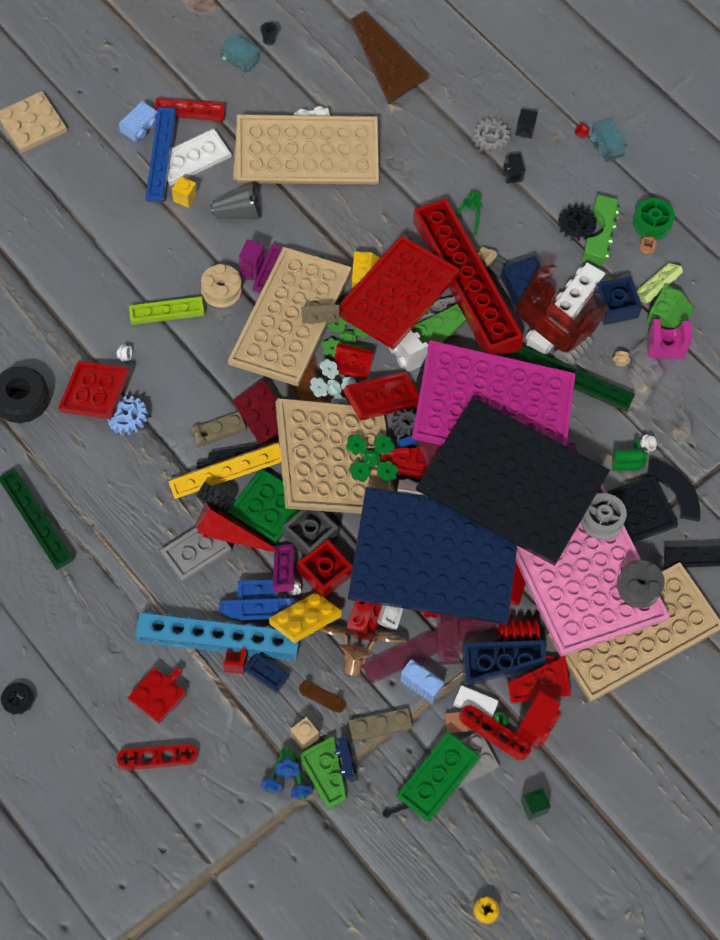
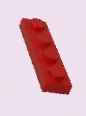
[154,98,225,122]

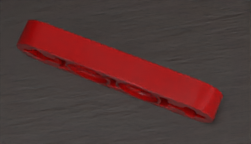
[459,705,531,761]
[116,744,198,770]

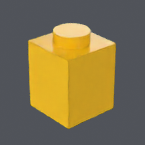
[172,176,197,208]

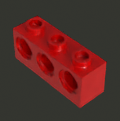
[347,601,382,641]

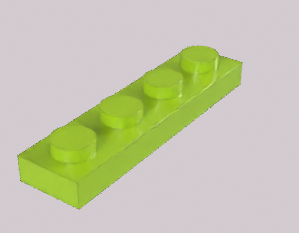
[129,296,204,325]

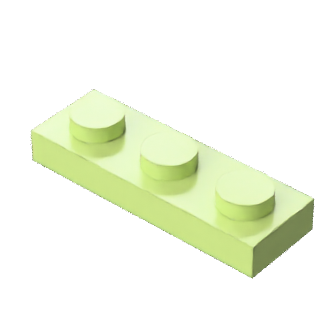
[637,263,683,303]

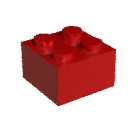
[297,539,353,598]
[517,691,562,749]

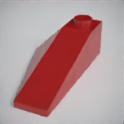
[195,501,276,552]

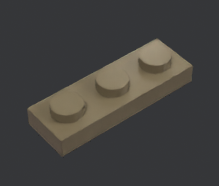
[348,708,413,742]

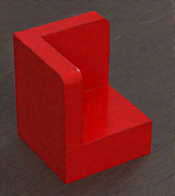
[223,648,247,675]

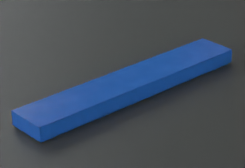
[145,107,176,202]

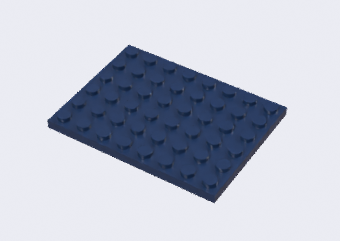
[348,487,517,625]

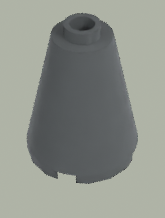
[210,184,261,219]

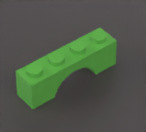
[582,195,620,267]

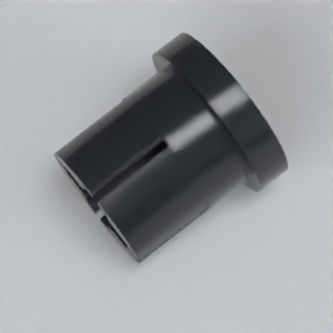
[260,22,277,45]

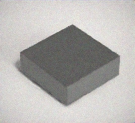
[485,255,510,279]

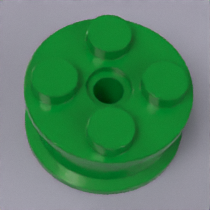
[633,198,675,240]

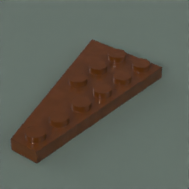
[351,11,428,105]

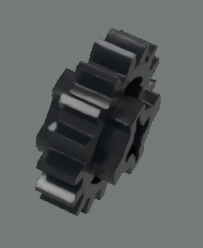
[558,204,597,241]

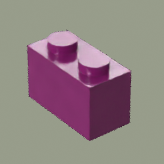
[239,239,265,281]

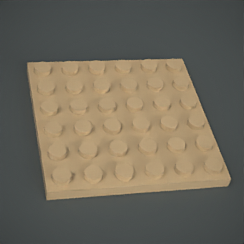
[275,399,394,514]

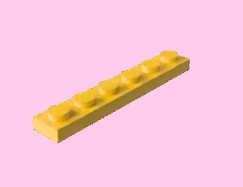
[168,442,281,499]

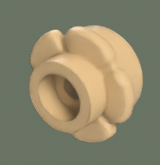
[612,351,631,367]

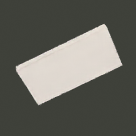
[167,129,231,186]

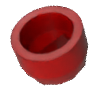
[575,122,590,138]

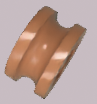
[639,236,657,255]

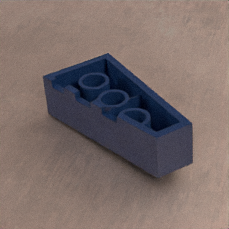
[462,640,546,687]

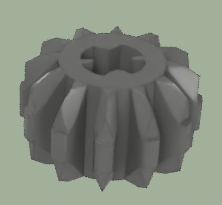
[391,408,416,439]

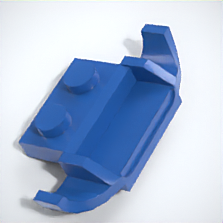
[219,580,298,621]

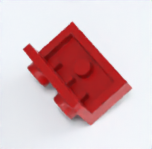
[334,343,374,379]

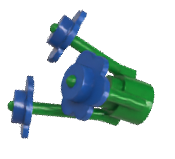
[261,748,313,799]

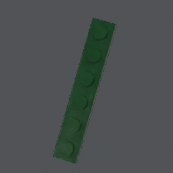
[0,468,74,571]

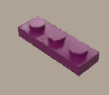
[253,244,283,293]
[273,544,295,593]

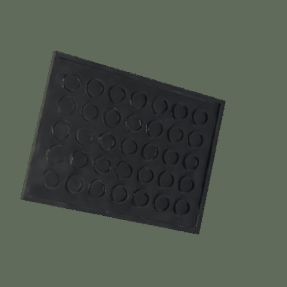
[416,397,610,566]

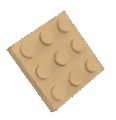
[0,91,67,154]

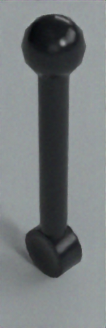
[383,805,409,818]

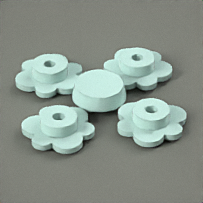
[310,359,356,405]

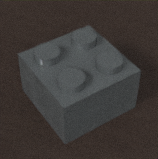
[282,510,338,557]

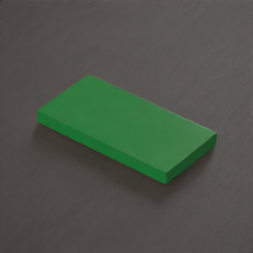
[396,731,481,823]

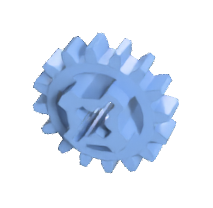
[107,396,148,435]

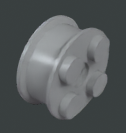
[581,493,627,540]

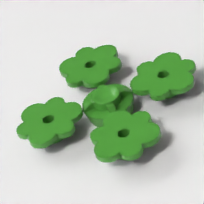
[322,317,369,359]

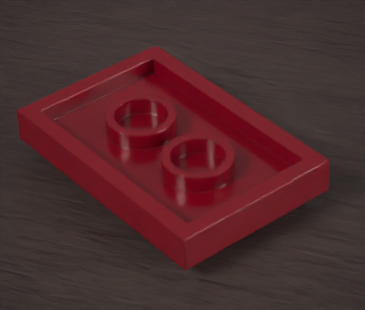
[232,380,279,444]

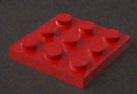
[58,361,130,420]

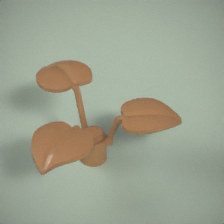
[319,624,408,676]

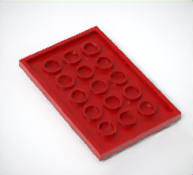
[339,235,460,350]

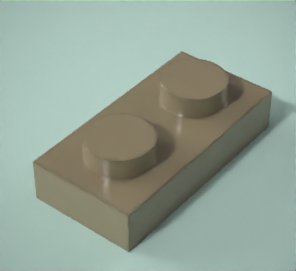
[301,305,339,324]

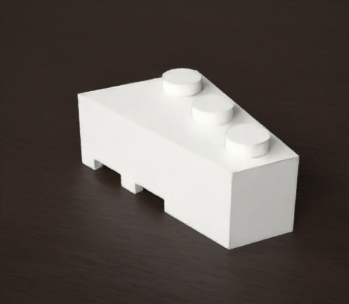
[388,331,428,373]

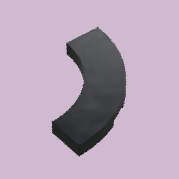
[646,458,701,522]

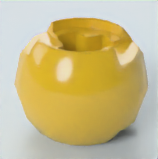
[473,896,500,924]

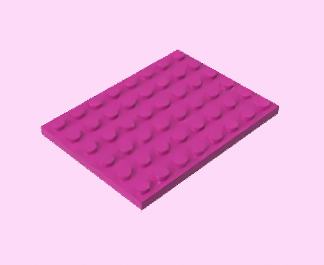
[412,340,575,446]

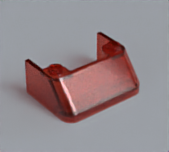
[516,265,609,352]

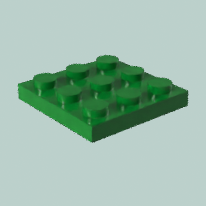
[227,469,301,545]

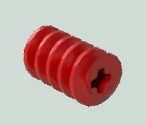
[497,619,540,642]

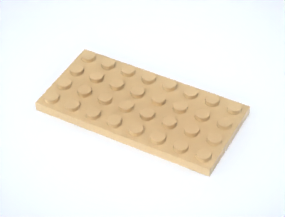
[237,115,379,185]
[228,247,352,387]
[547,562,720,703]

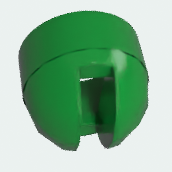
[493,712,509,727]

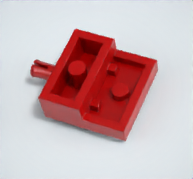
[127,667,186,724]

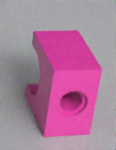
[647,319,692,359]

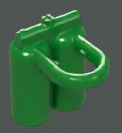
[612,438,648,471]

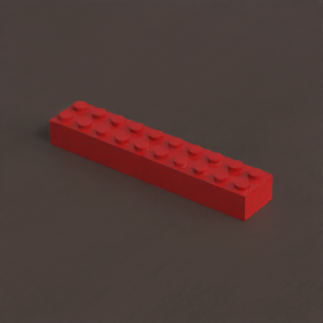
[413,198,523,356]

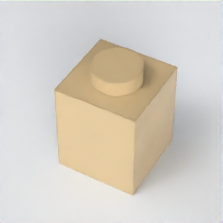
[290,717,319,752]

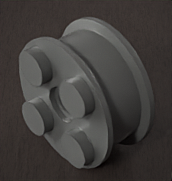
[617,560,665,608]

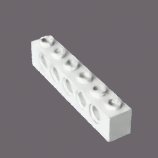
[526,262,606,355]

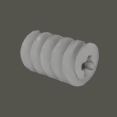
[554,326,593,366]

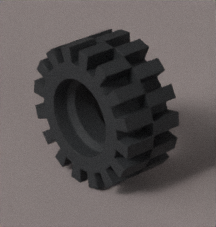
[196,482,234,513]

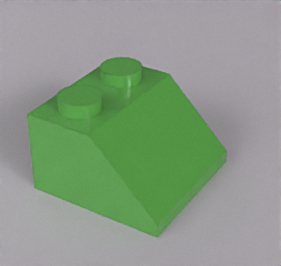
[646,284,695,330]

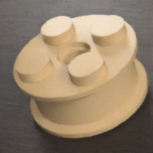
[201,264,241,308]

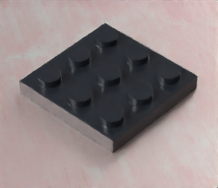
[607,475,678,543]

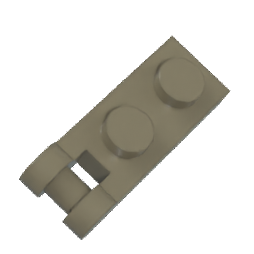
[190,412,246,447]

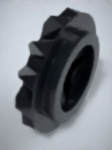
[1,683,34,715]

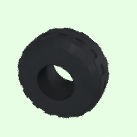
[0,366,49,423]

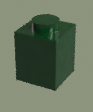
[521,788,551,820]

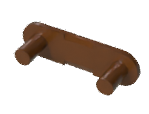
[299,681,346,713]

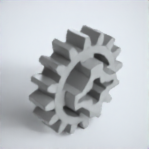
[472,118,510,154]

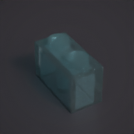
[220,33,260,74]
[590,119,627,162]

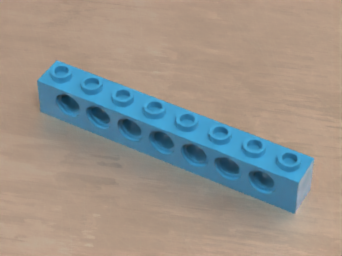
[136,612,299,661]

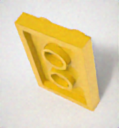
[269,592,342,643]

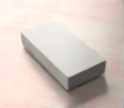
[453,686,499,718]

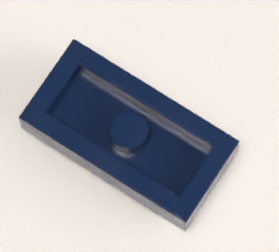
[244,653,289,694]
[336,736,358,782]

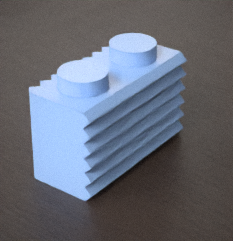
[119,101,158,142]
[400,659,445,703]

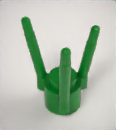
[455,191,482,236]

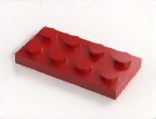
[343,372,419,421]

